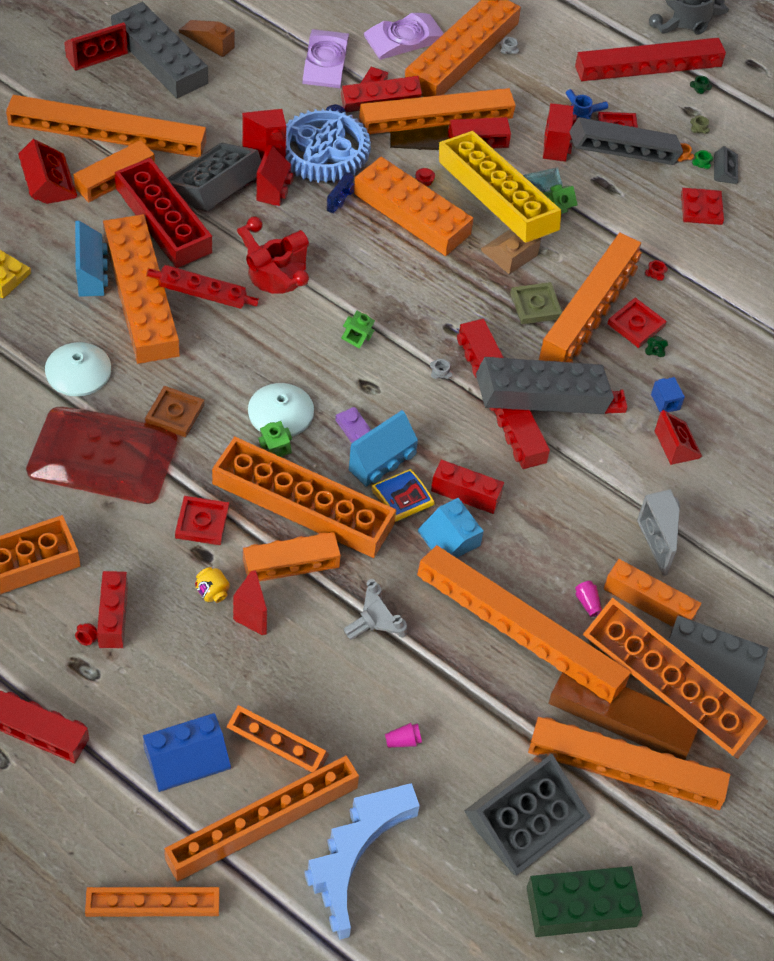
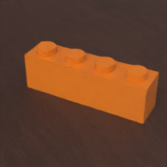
[73,140,155,203]
[243,532,341,582]
[604,559,702,627]
[227,705,329,773]

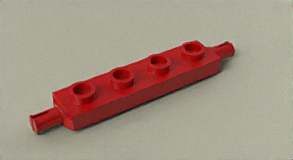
[146,265,259,309]

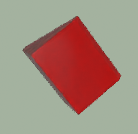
[654,410,702,465]
[233,570,267,635]

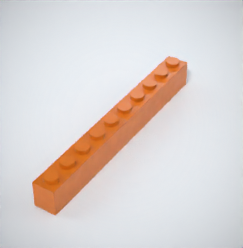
[6,95,206,157]
[417,545,631,704]

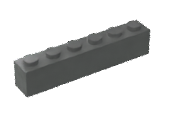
[569,117,683,165]

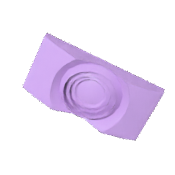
[364,13,444,60]
[303,29,349,88]

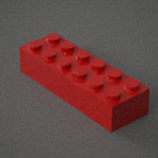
[115,157,212,268]

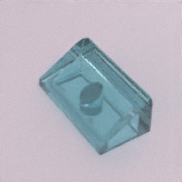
[523,167,563,192]

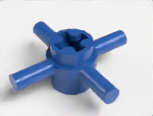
[566,89,608,120]

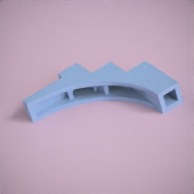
[305,783,420,940]

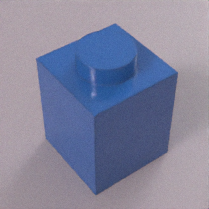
[651,377,685,412]

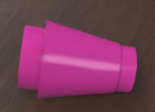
[575,581,602,617]
[385,723,422,748]

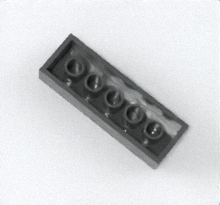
[111,1,208,99]
[476,357,614,414]

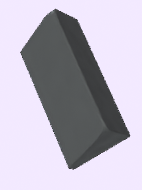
[714,146,738,184]

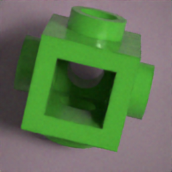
[544,184,578,214]
[341,310,375,349]
[258,421,292,457]

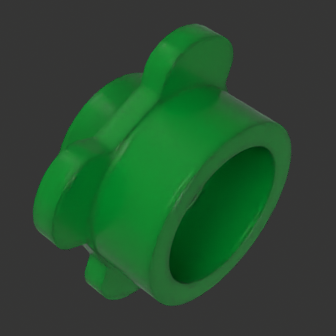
[692,150,713,169]

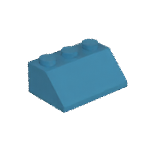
[75,221,108,297]
[349,410,418,487]

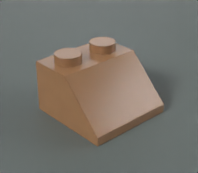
[481,229,541,274]

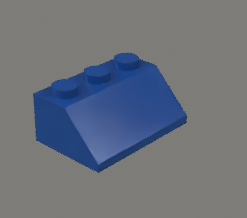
[143,713,231,792]

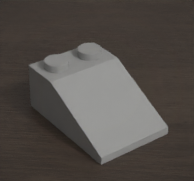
[637,489,680,576]

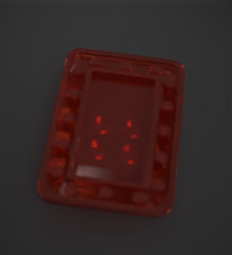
[26,407,178,504]

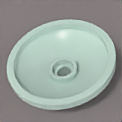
[45,342,111,396]
[248,383,314,437]

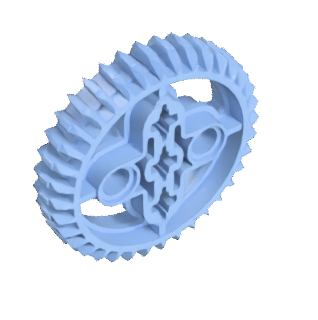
[285,108,371,183]

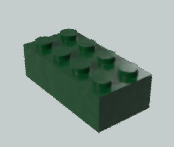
[527,866,643,937]

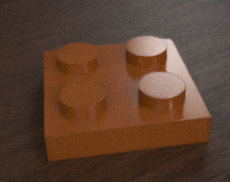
[145,386,204,437]

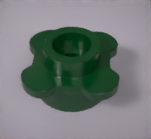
[690,76,712,94]
[645,336,668,357]

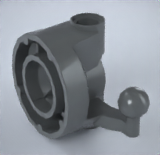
[649,0,729,35]

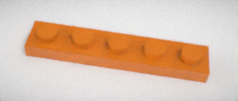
[85,887,220,917]

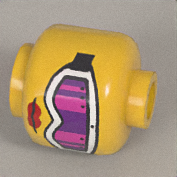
[195,567,230,603]

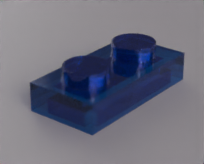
[326,172,354,214]

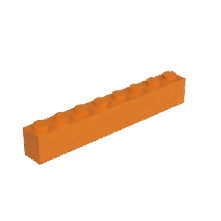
[359,88,516,134]
[528,717,730,810]
[164,755,359,882]

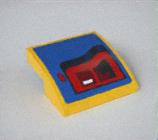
[371,469,435,522]

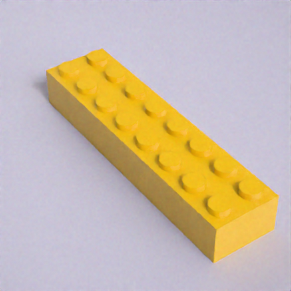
[439,131,561,243]

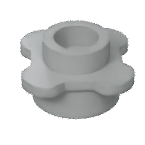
[500,37,519,54]
[430,359,452,379]

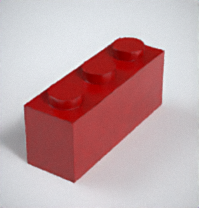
[448,117,511,149]
[431,459,504,514]
[97,571,128,648]

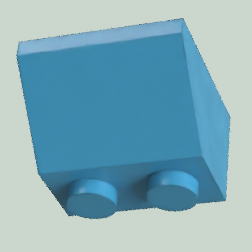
[418,498,484,558]

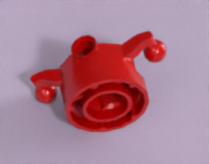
[237,216,309,294]

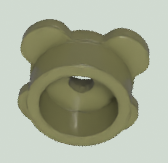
[690,116,710,134]

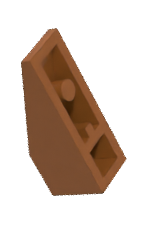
[179,20,235,57]

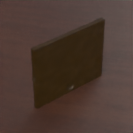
[390,125,448,150]

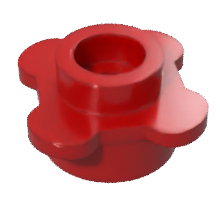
[645,260,668,281]

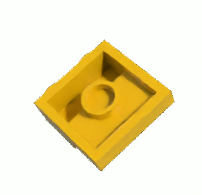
[0,250,31,299]

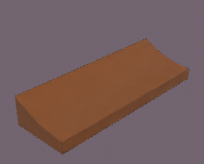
[548,672,698,760]

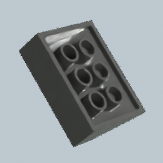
[167,143,262,211]
[668,616,769,705]
[464,753,591,876]

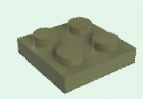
[510,282,562,325]

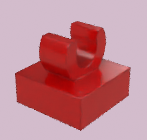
[605,389,627,414]

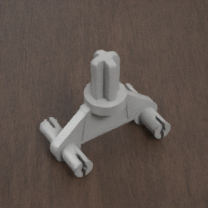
[344,579,407,640]

